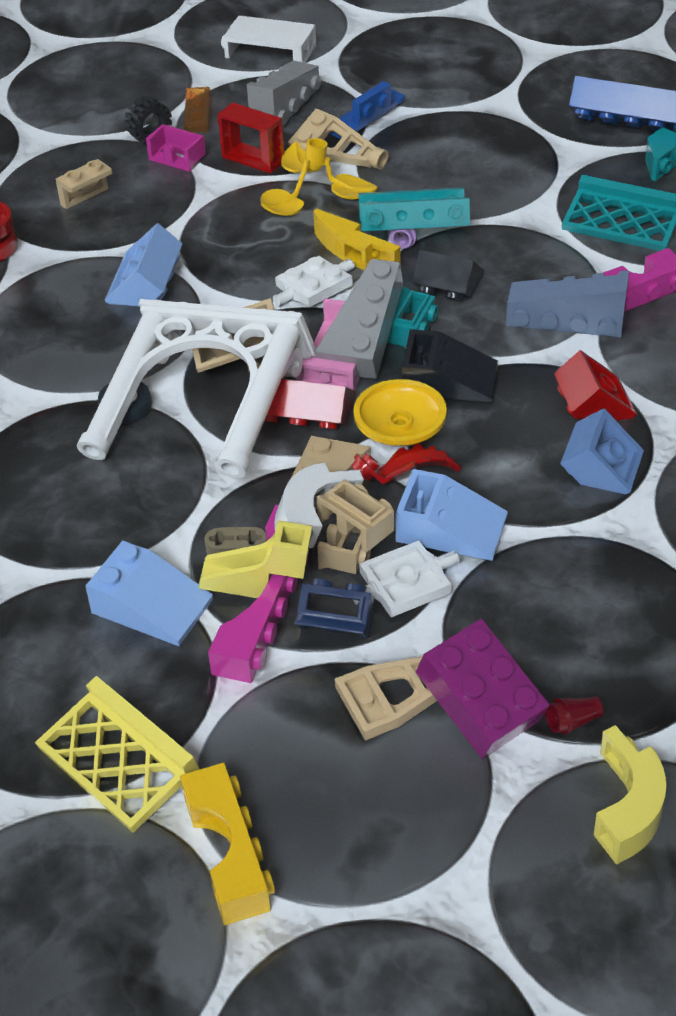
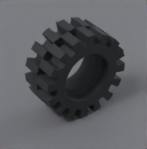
[124,96,172,145]

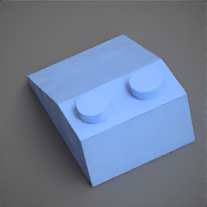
[86,540,214,646]

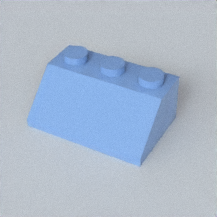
[104,223,183,306]

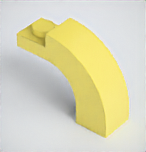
[594,725,666,865]

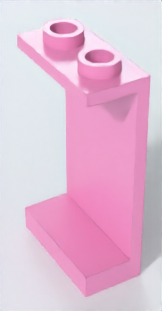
[296,298,360,391]

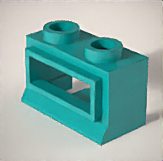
[387,286,438,347]

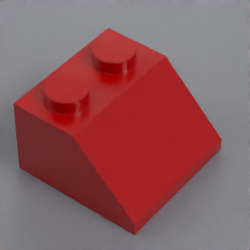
[554,350,637,421]

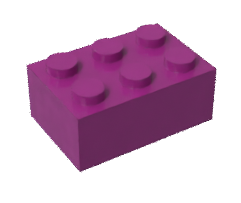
[416,618,550,760]

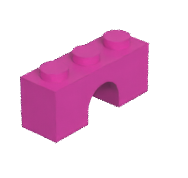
[603,248,676,311]

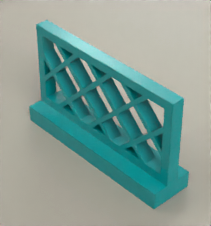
[562,175,676,251]

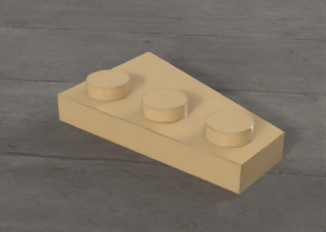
[291,436,371,510]

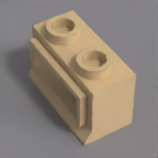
[317,479,394,553]
[317,523,371,574]

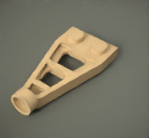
[288,109,389,170]
[334,656,437,741]

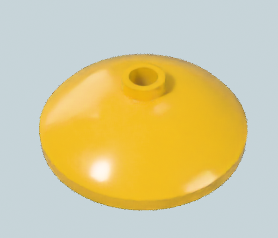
[354,379,447,446]

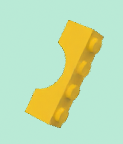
[180,762,275,926]

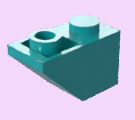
[645,127,676,181]

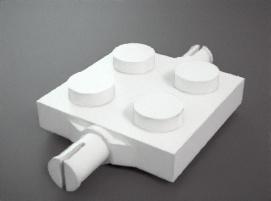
[273,256,355,307]
[353,540,459,617]

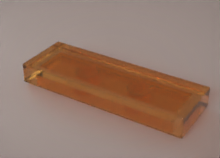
[184,87,211,133]

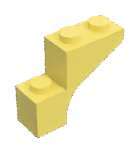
[199,520,312,598]

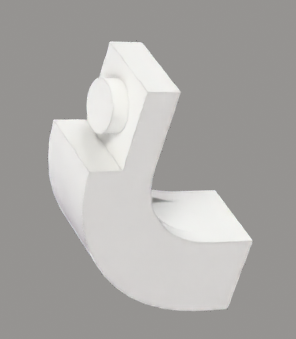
[275,463,364,548]

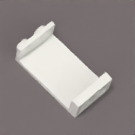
[221,16,316,63]

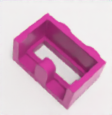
[146,124,206,172]

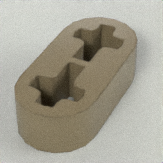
[204,527,266,555]

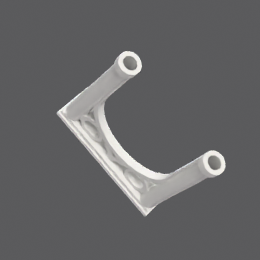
[77,299,316,478]

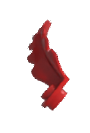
[351,444,461,485]

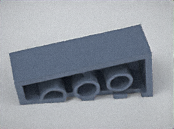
[506,270,629,338]

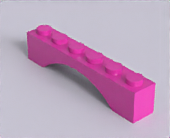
[208,505,317,683]

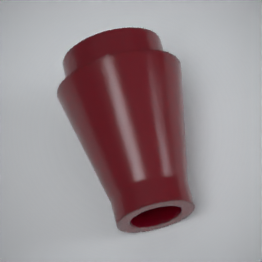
[545,696,603,735]

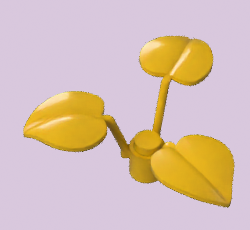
[260,138,378,216]

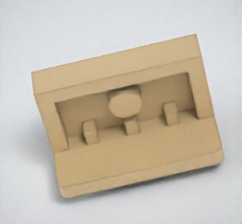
[56,159,112,209]

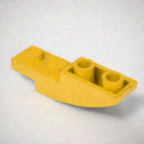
[313,208,401,270]

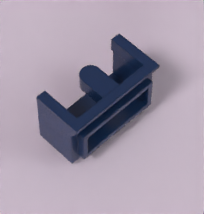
[294,579,375,639]

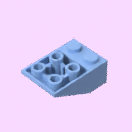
[395,469,508,561]

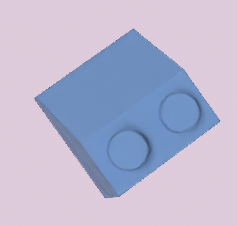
[560,408,644,494]

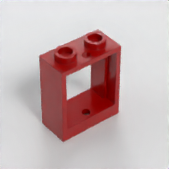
[218,102,284,174]

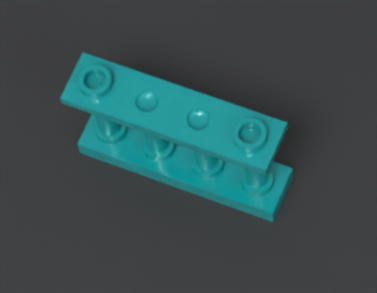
[358,187,470,231]

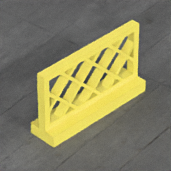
[35,676,199,833]

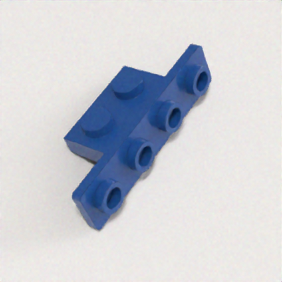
[329,81,405,139]

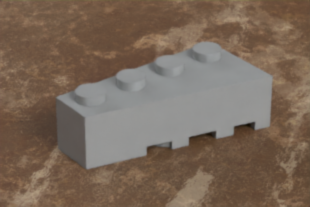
[247,60,321,126]
[315,259,403,379]

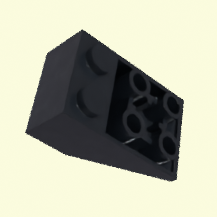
[402,329,498,402]

